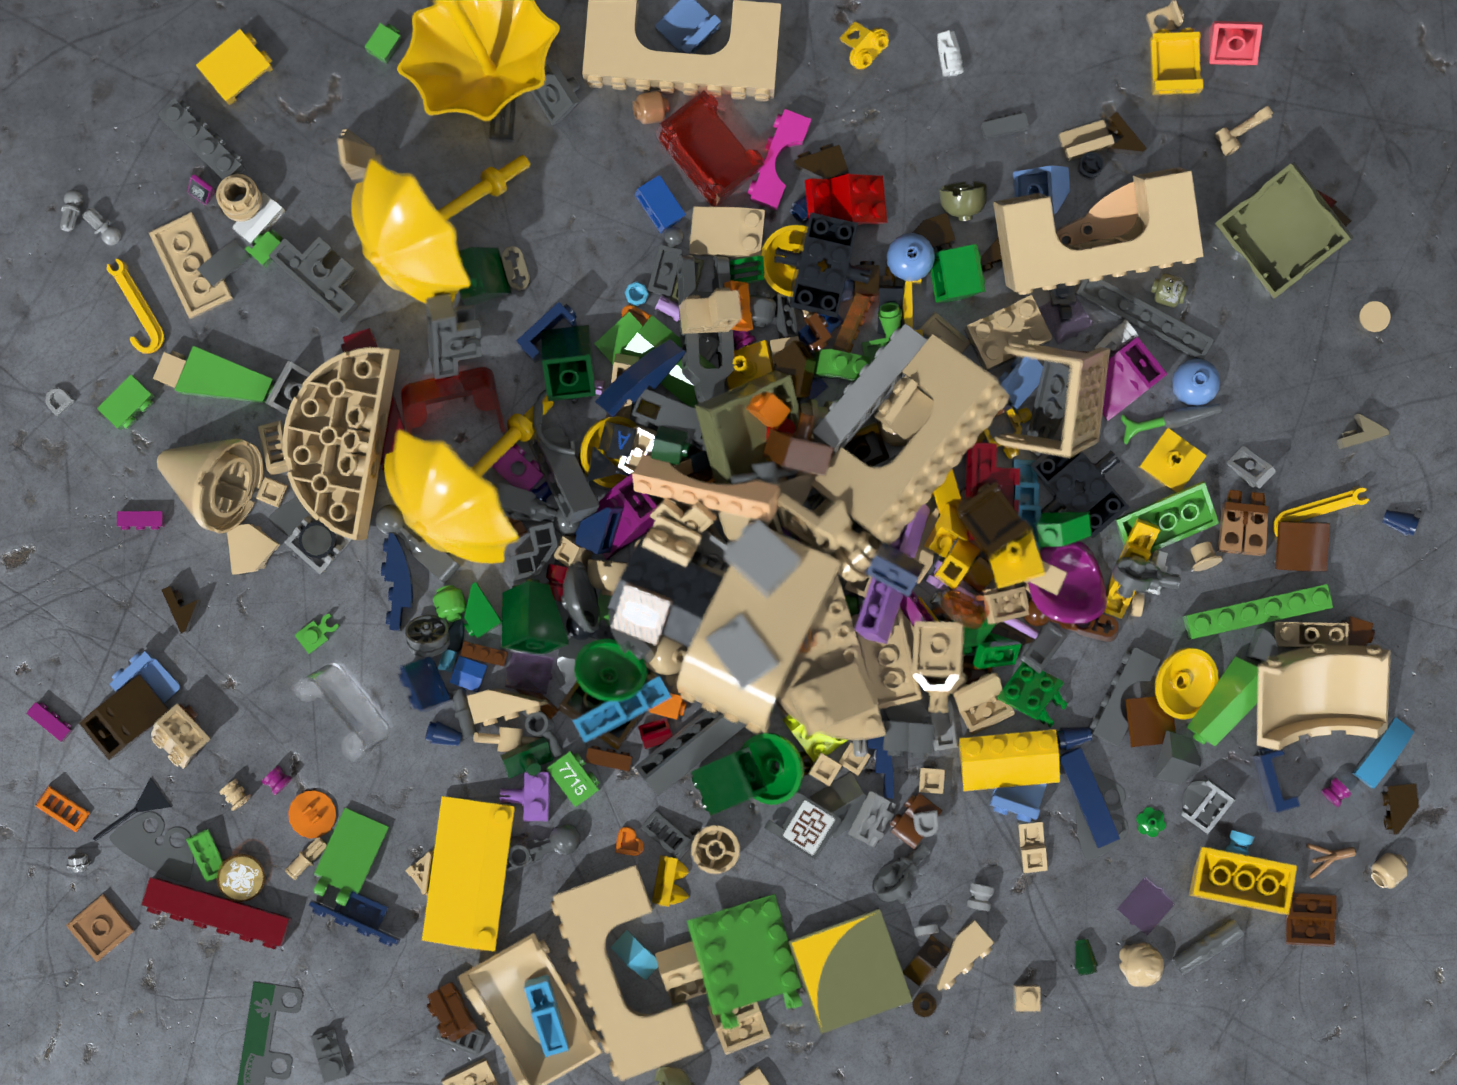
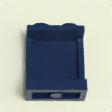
[516,302,577,363]
[1253,748,1300,813]

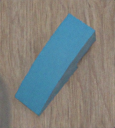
[1352,717,1414,788]
[524,974,569,1057]

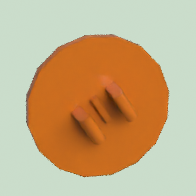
[288,790,336,838]

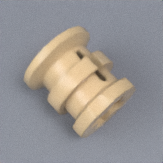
[219,779,252,811]

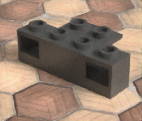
[269,237,359,323]
[426,294,482,379]
[632,389,707,452]

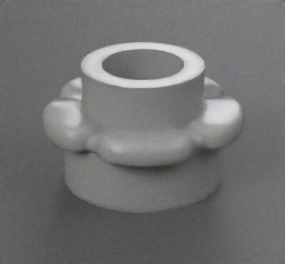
[67,853,91,872]

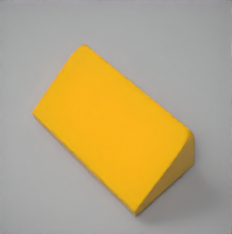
[933,469,962,515]

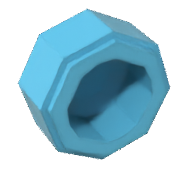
[625,282,649,306]

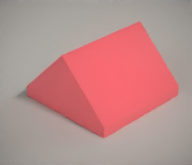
[1209,21,1263,65]

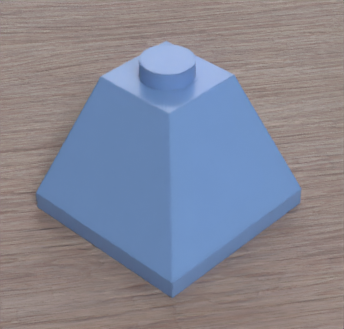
[1013,165,1070,214]

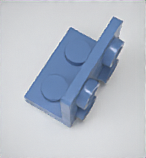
[655,0,721,54]

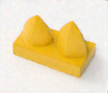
[652,855,689,907]

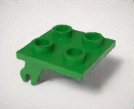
[997,661,1068,728]

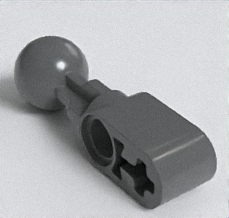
[492,483,581,535]
[376,504,461,584]
[505,824,580,873]

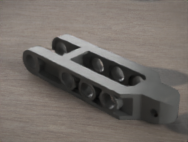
[677,255,735,404]

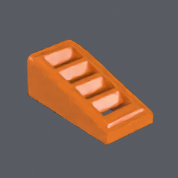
[35,785,90,832]

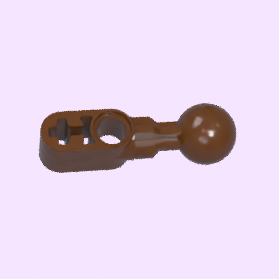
[1023,597,1119,642]

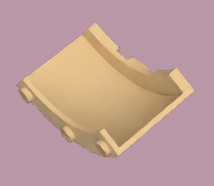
[1257,644,1390,750]
[458,933,602,1085]

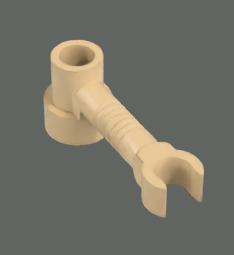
[1215,106,1273,156]

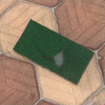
[500,737,553,779]

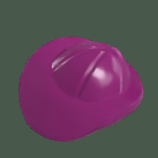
[1028,541,1107,623]

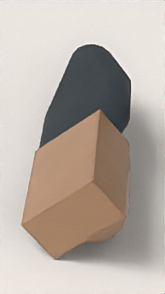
[670,451,710,475]

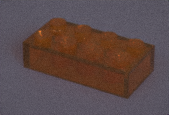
[832,292,871,353]

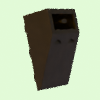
[79,674,169,760]

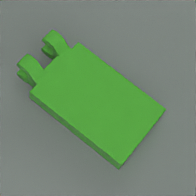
[314,808,389,906]

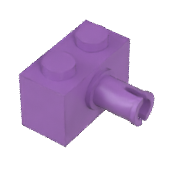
[500,772,550,821]

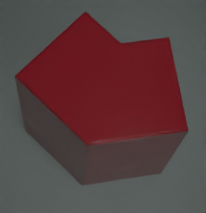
[638,717,673,749]

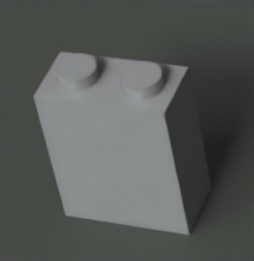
[724,519,801,599]

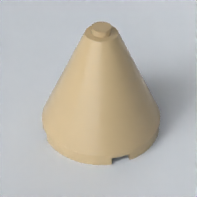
[157,439,263,533]

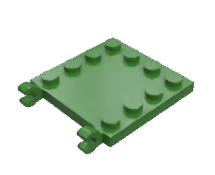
[687,894,802,1030]

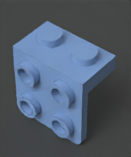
[109,651,180,704]
[989,784,1047,823]

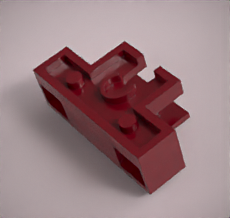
[966,443,1020,540]

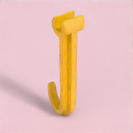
[107,259,164,354]
[1273,486,1369,537]

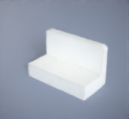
[233,193,285,246]

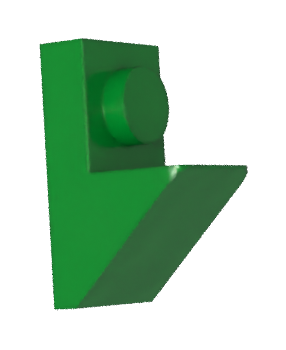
[973,632,1022,669]

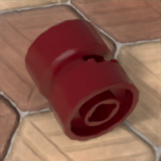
[545,564,568,602]

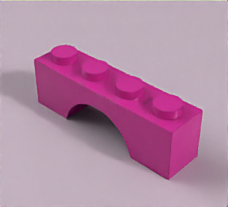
[748,109,811,211]

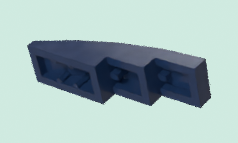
[595,340,686,417]
[867,709,894,798]
[1059,747,1120,848]

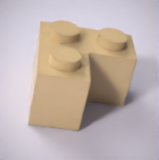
[679,288,742,334]

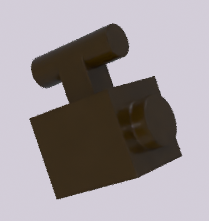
[854,261,895,297]

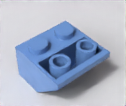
[997,356,1043,411]

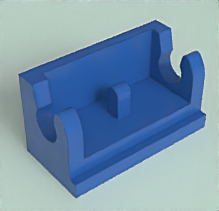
[635,175,686,234]

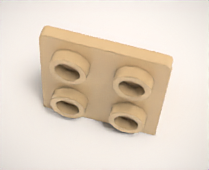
[151,704,210,769]

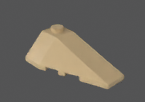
[338,128,383,180]

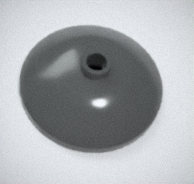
[561,561,600,633]

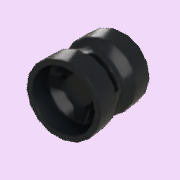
[1078,152,1104,180]

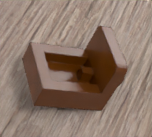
[803,313,832,352]

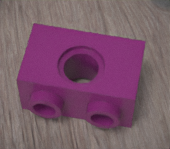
[491,443,544,492]

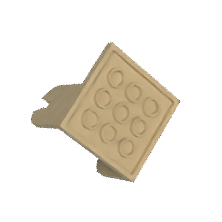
[994,344,1110,457]

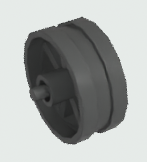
[405,615,450,657]

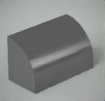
[1245,628,1278,663]

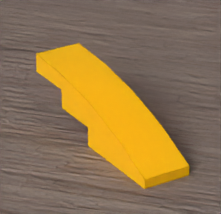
[1104,518,1160,619]

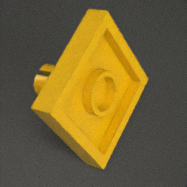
[727,340,775,390]
[1139,428,1207,493]
[989,530,1045,588]

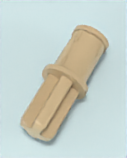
[284,837,327,880]

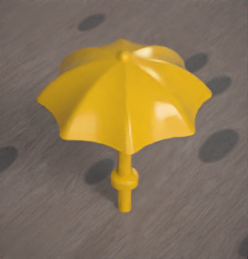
[397,0,560,121]
[351,155,530,307]
[384,395,554,564]

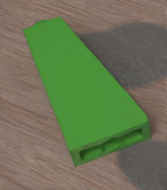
[174,346,276,403]
[1187,656,1259,746]

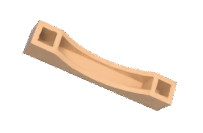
[632,454,780,522]

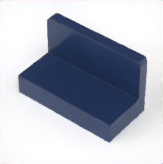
[866,543,925,597]

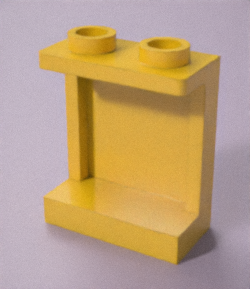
[1150,28,1203,95]
[196,29,273,106]

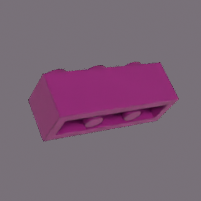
[117,511,164,530]
[900,590,935,628]
[26,701,73,742]

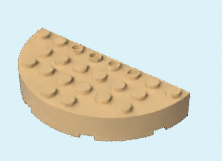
[283,348,400,540]
[776,552,886,740]

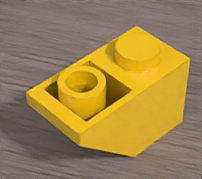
[934,538,980,589]

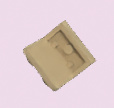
[875,378,933,443]
[954,673,1015,735]

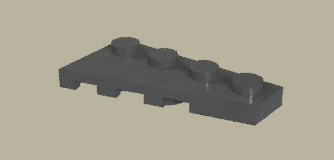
[1027,360,1071,456]

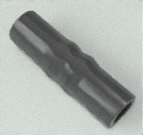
[1172,919,1244,975]

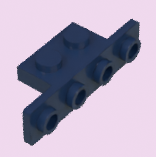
[308,891,401,947]

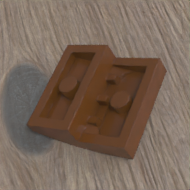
[1275,521,1330,571]
[1126,696,1176,747]
[1285,893,1337,947]

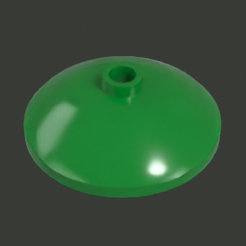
[574,639,647,701]
[740,733,804,805]

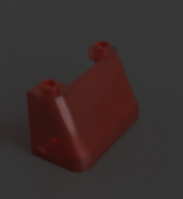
[656,90,764,207]

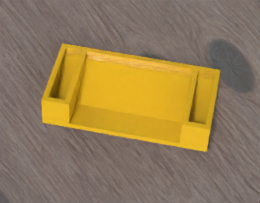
[422,796,514,951]

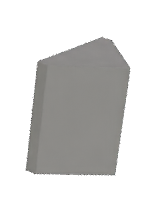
[265,361,311,415]

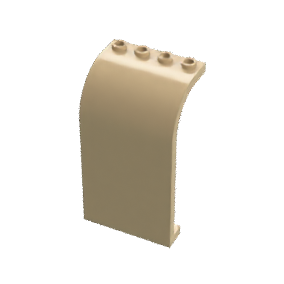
[677,521,841,734]

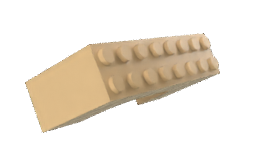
[582,0,781,101]
[993,167,1203,295]
[810,334,1010,546]
[550,864,703,1081]

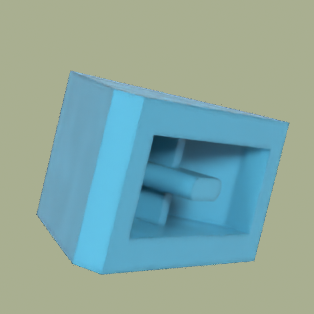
[610,930,658,980]

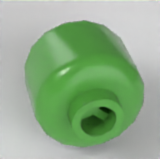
[433,585,467,622]

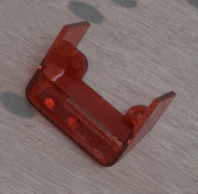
[401,367,507,438]

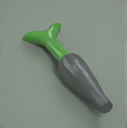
[1121,403,1222,444]

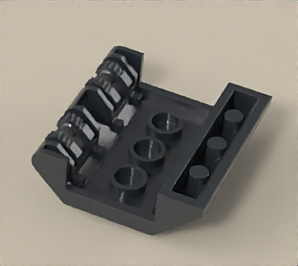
[608,528,729,648]

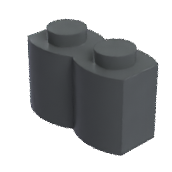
[883,721,934,758]

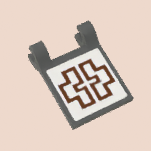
[764,792,841,861]

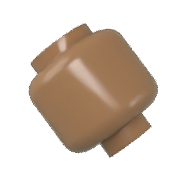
[633,91,669,124]

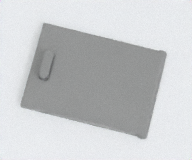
[705,614,779,691]

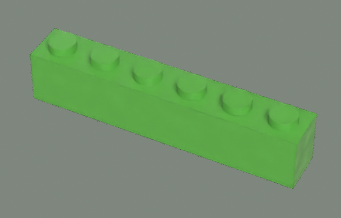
[1183,584,1333,640]

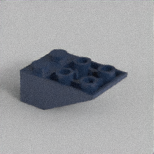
[398,657,452,712]

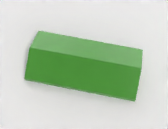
[622,315,718,409]
[1116,481,1219,552]

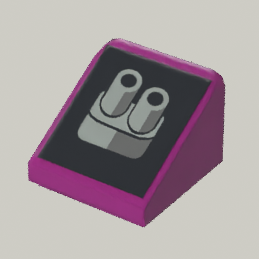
[187,175,216,205]

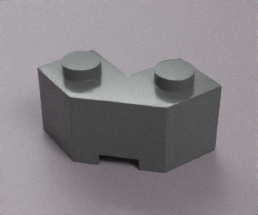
[510,522,558,580]

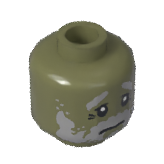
[1151,273,1188,308]

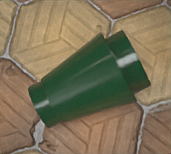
[1075,939,1099,976]

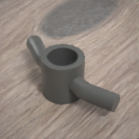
[730,461,797,485]
[520,710,563,757]

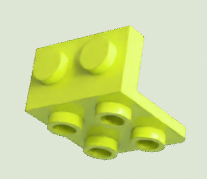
[782,715,847,762]

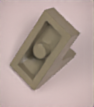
[1337,413,1389,450]

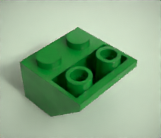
[930,244,985,303]

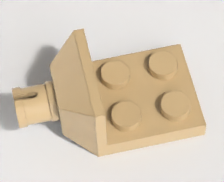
[777,493,864,554]
[912,622,968,713]

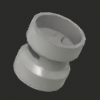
[966,883,994,912]

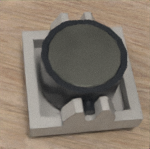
[285,514,353,575]

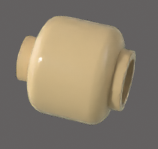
[1371,853,1408,888]

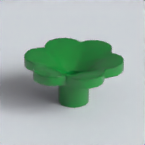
[1136,807,1166,837]

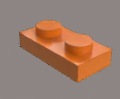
[724,281,753,332]

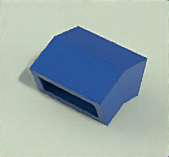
[449,656,487,693]

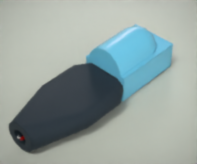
[438,620,464,673]

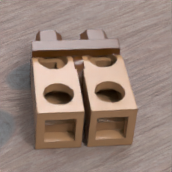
[1216,490,1269,556]

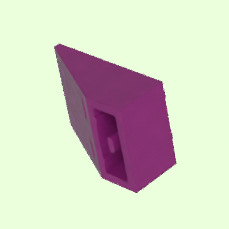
[1102,336,1167,421]
[595,474,657,560]

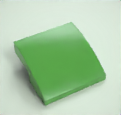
[594,312,643,365]

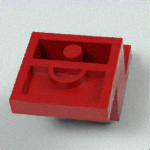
[805,174,888,225]

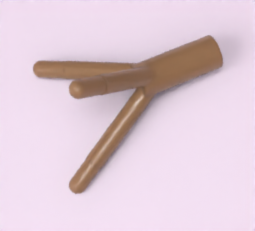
[1306,843,1355,879]

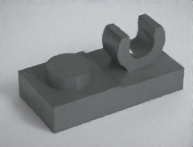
[311,1029,348,1083]

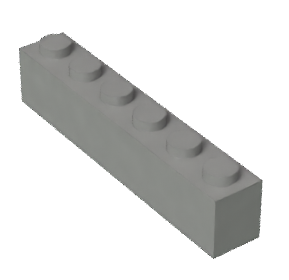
[812,324,927,455]

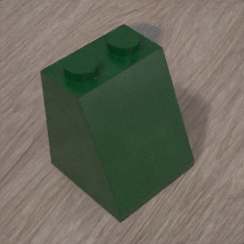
[457,247,512,306]
[541,325,596,401]
[501,579,569,656]
[691,746,768,816]

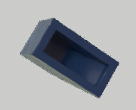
[575,506,624,554]

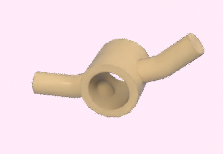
[473,727,540,752]

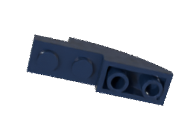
[381,533,414,631]

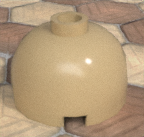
[587,559,628,596]
[644,635,689,676]
[691,825,740,874]

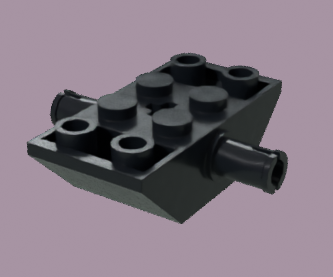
[774,212,871,318]
[1030,438,1130,539]

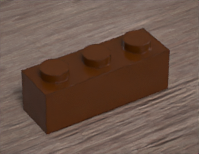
[460,641,509,667]
[585,745,633,772]

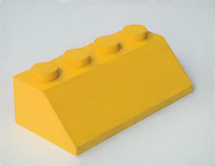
[958,729,1060,791]
[1189,847,1297,915]

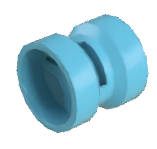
[1225,830,1254,856]

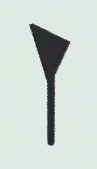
[587,446,631,482]
[93,778,171,841]

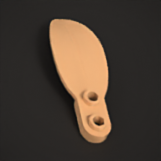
[1055,181,1138,245]

